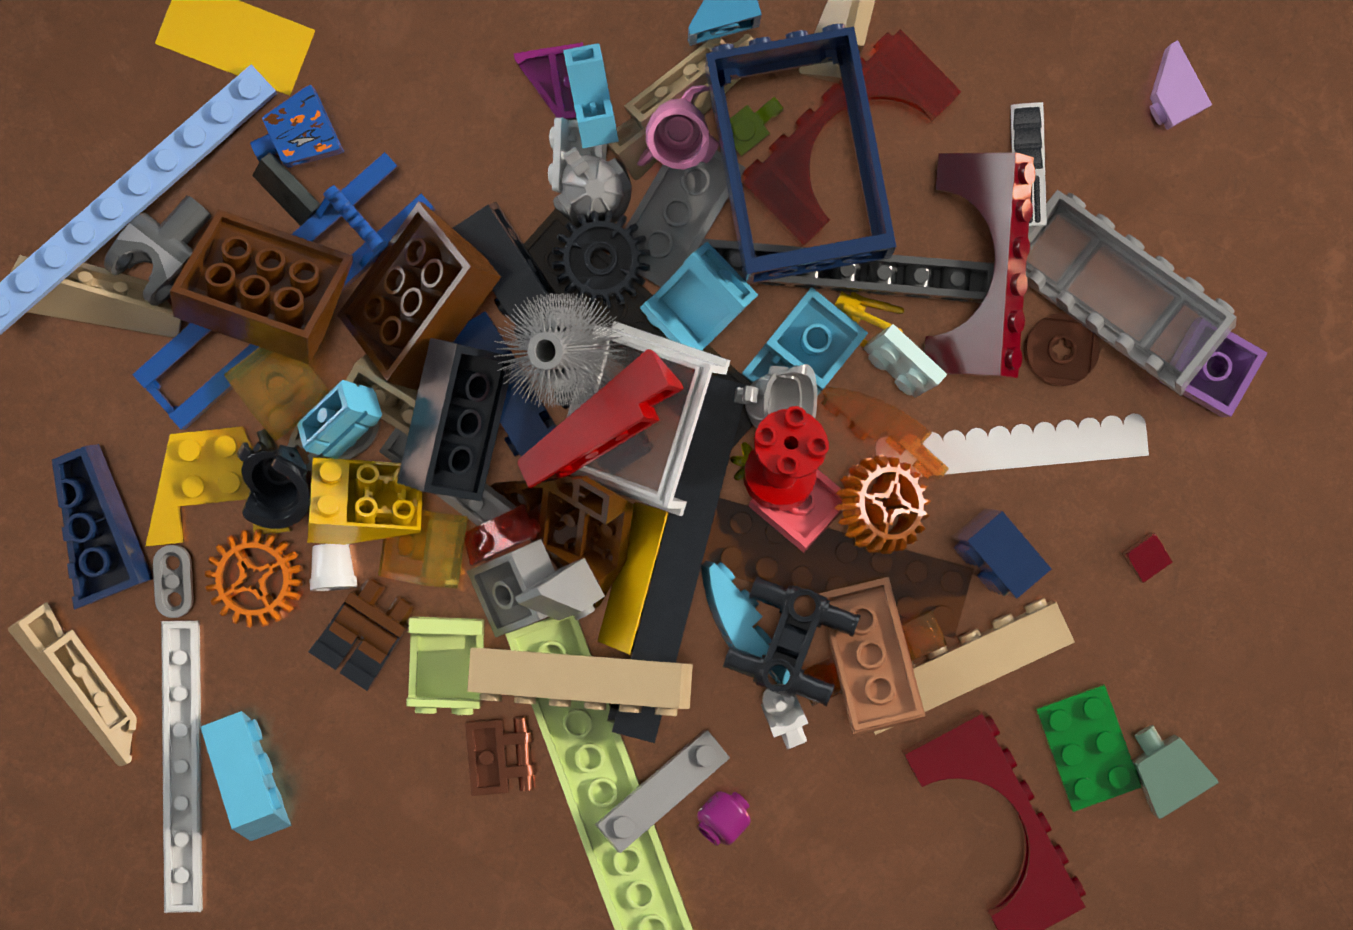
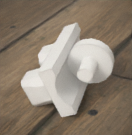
[761,684,808,749]

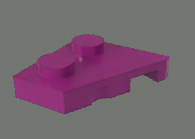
[514,42,584,120]

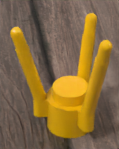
[835,291,904,348]

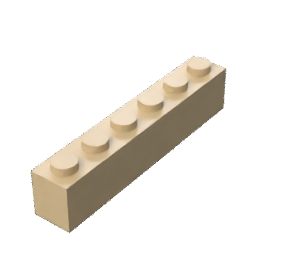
[874,598,1075,735]
[467,647,693,716]

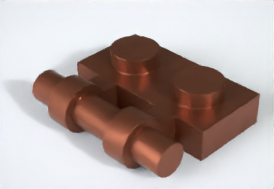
[465,717,536,796]

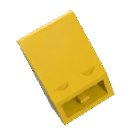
[307,457,422,545]

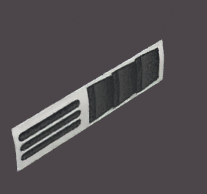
[1011,102,1047,226]

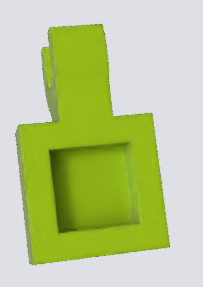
[730,97,784,157]

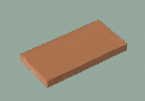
[819,577,926,736]

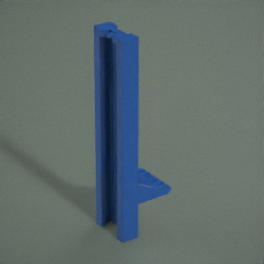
[132,152,436,430]

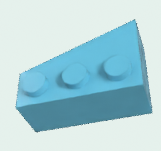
[200,711,291,841]

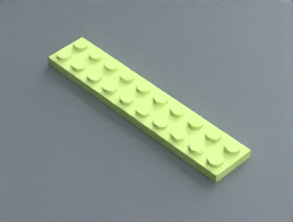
[505,615,693,930]

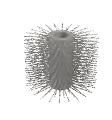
[494,293,627,408]

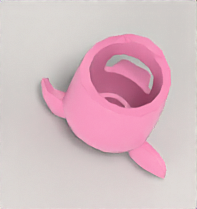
[637,85,719,170]

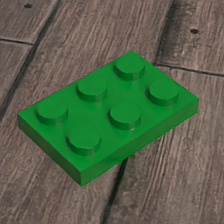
[1035,684,1142,812]

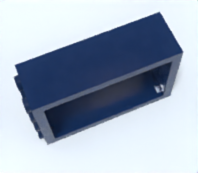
[705,23,897,284]

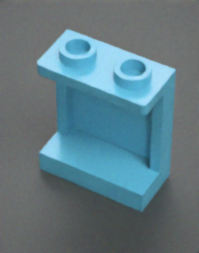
[640,242,758,350]

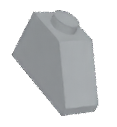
[515,558,605,621]

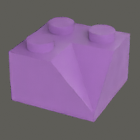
[1159,317,1267,418]

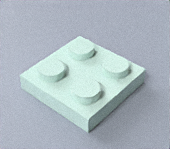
[863,324,947,398]

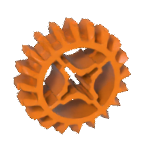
[834,455,931,554]
[205,529,305,628]

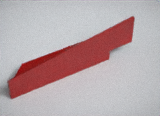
[517,349,684,488]

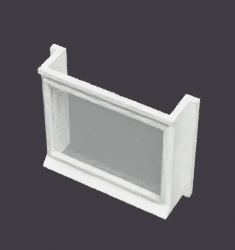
[567,321,730,516]

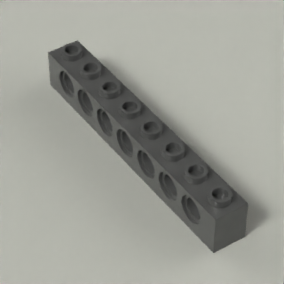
[701,239,995,303]

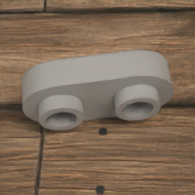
[153,545,194,618]

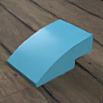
[741,287,868,396]

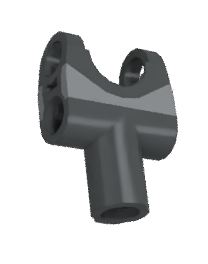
[104,195,212,306]

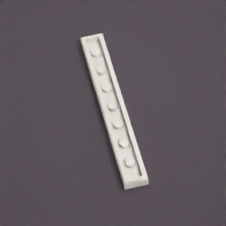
[161,620,203,913]

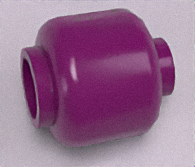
[697,791,751,846]

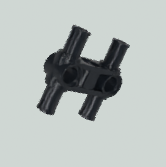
[723,576,861,707]

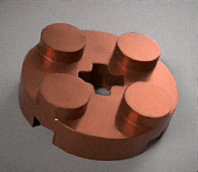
[1025,313,1100,386]

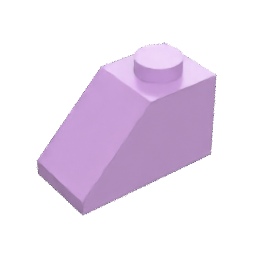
[1150,40,1212,130]

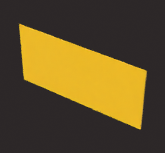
[155,0,315,96]
[597,502,668,655]

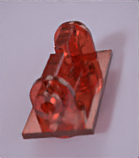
[463,504,541,566]

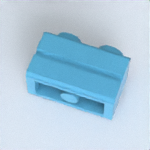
[297,380,382,459]

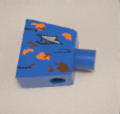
[250,85,344,168]

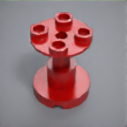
[743,406,829,511]

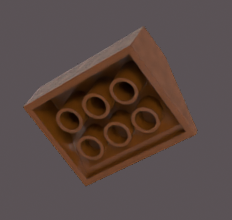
[337,201,501,391]
[170,209,353,364]

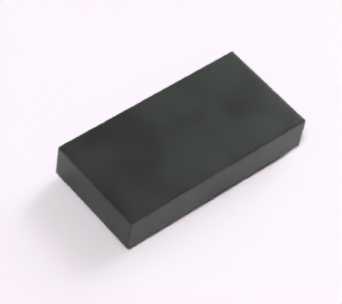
[252,153,320,226]

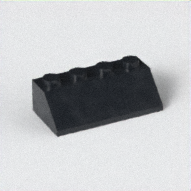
[397,338,515,501]

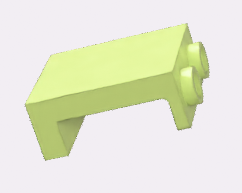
[406,616,485,715]

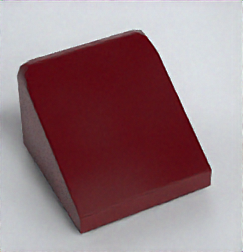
[1122,532,1173,583]

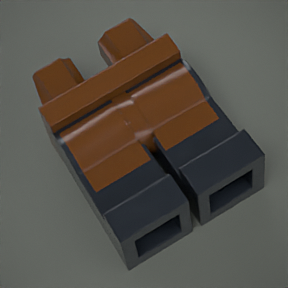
[308,577,414,691]

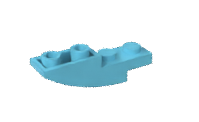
[701,561,790,685]

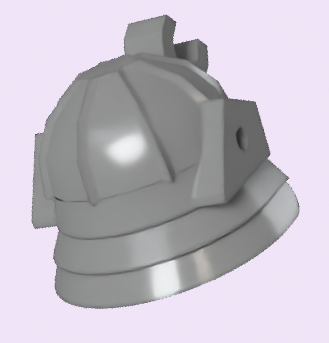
[553,147,632,228]
[734,364,817,428]

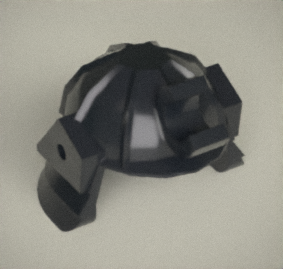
[237,442,310,529]

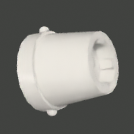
[309,544,357,591]

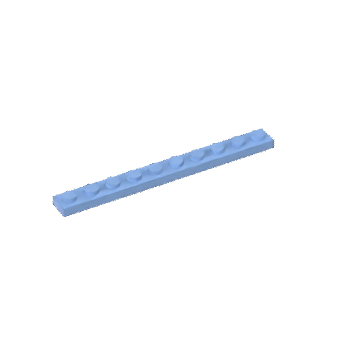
[0,64,277,335]

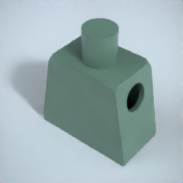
[1132,725,1219,819]

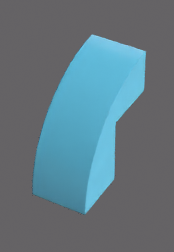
[563,43,619,148]

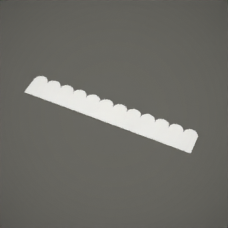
[875,413,1149,477]

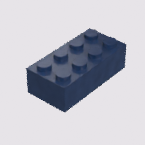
[952,509,1052,599]

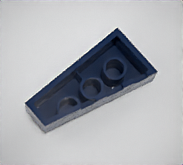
[453,311,557,457]
[52,444,153,610]

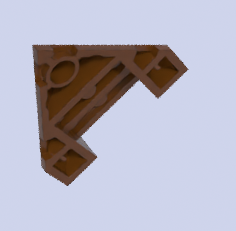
[491,476,634,608]

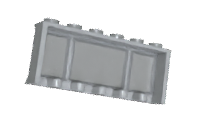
[1025,190,1237,396]

